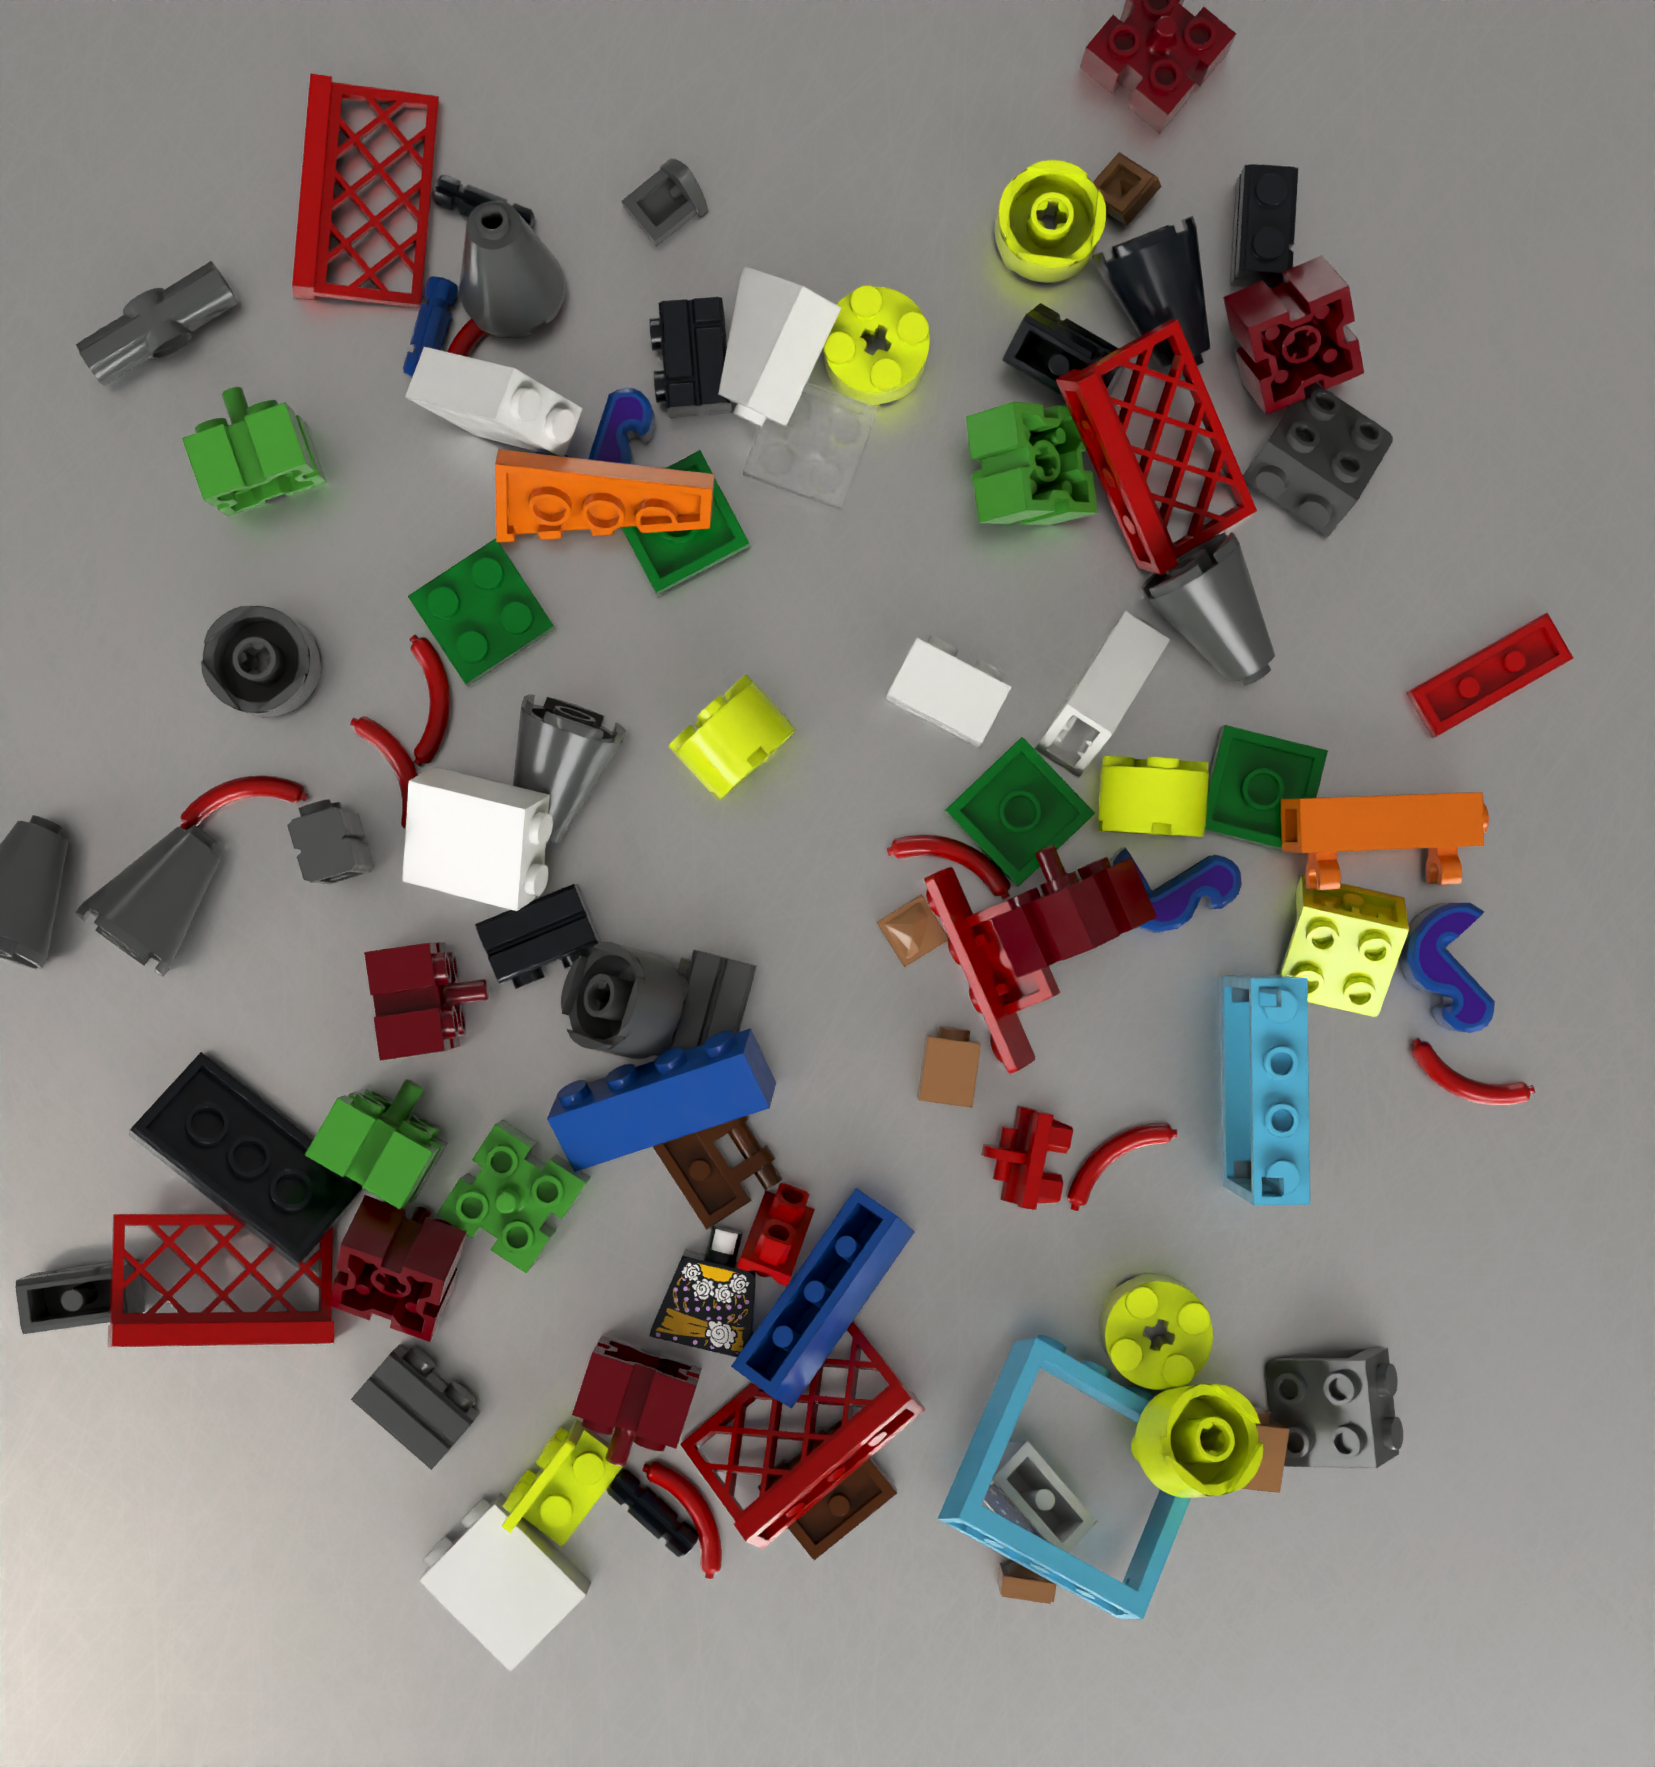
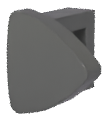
[621,158,708,247]

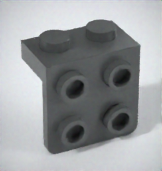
[1243,383,1393,537]
[1266,1348,1403,1468]

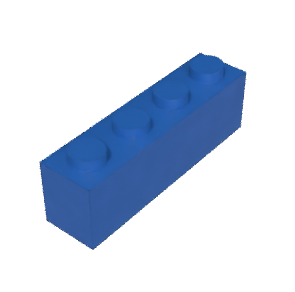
[547,1028,776,1172]
[731,1188,915,1408]

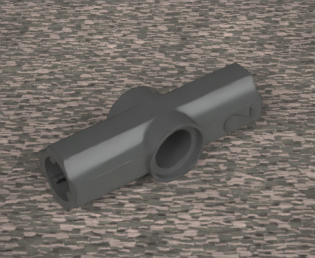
[76,261,239,386]

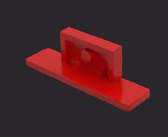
[924,867,1061,1074]

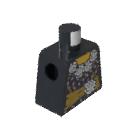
[649,1226,756,1357]

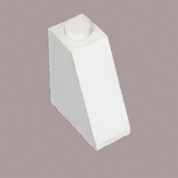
[718,266,841,427]
[1035,611,1170,777]

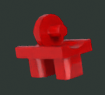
[981,1106,1073,1210]
[737,1183,815,1287]

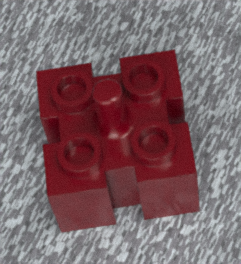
[1080,0,1236,134]
[1223,255,1364,415]
[991,845,1157,978]
[364,942,489,1061]
[329,1195,467,1342]
[572,1336,702,1466]

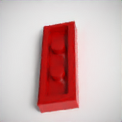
[1406,612,1573,738]

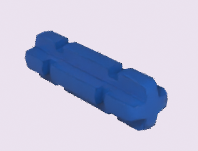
[403,276,458,378]

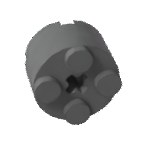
[201,606,322,718]
[561,942,689,1059]

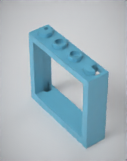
[1221,975,1310,1205]
[937,1335,1191,1619]

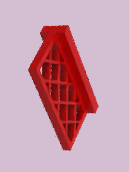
[292,74,439,308]
[1055,319,1257,575]
[108,1214,334,1347]
[680,1320,926,1549]

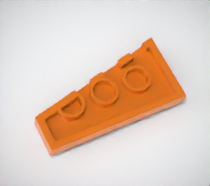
[495,449,715,543]

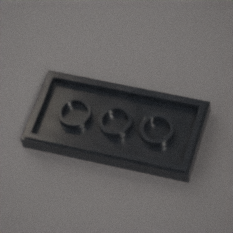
[129,1052,364,1268]

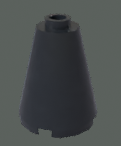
[1092,216,1210,368]

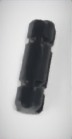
[432,175,535,229]
[607,1469,698,1558]

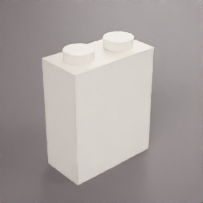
[405,347,583,457]
[402,767,553,911]
[419,1493,591,1672]

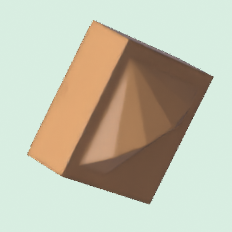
[1093,152,1162,226]
[876,894,948,967]
[997,1562,1057,1604]

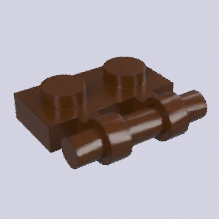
[653,1115,782,1230]
[758,1419,897,1560]

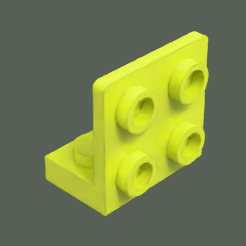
[1279,874,1409,1017]
[501,1420,623,1547]

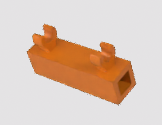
[1280,792,1489,890]

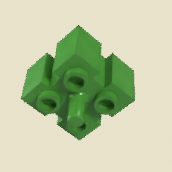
[182,387,327,517]
[966,402,1098,526]
[305,1079,448,1209]
[436,1120,591,1273]

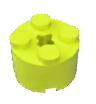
[995,160,1106,283]
[823,285,930,406]
[668,674,796,801]
[1098,756,1209,837]
[1099,1273,1213,1390]
[1131,1384,1263,1498]

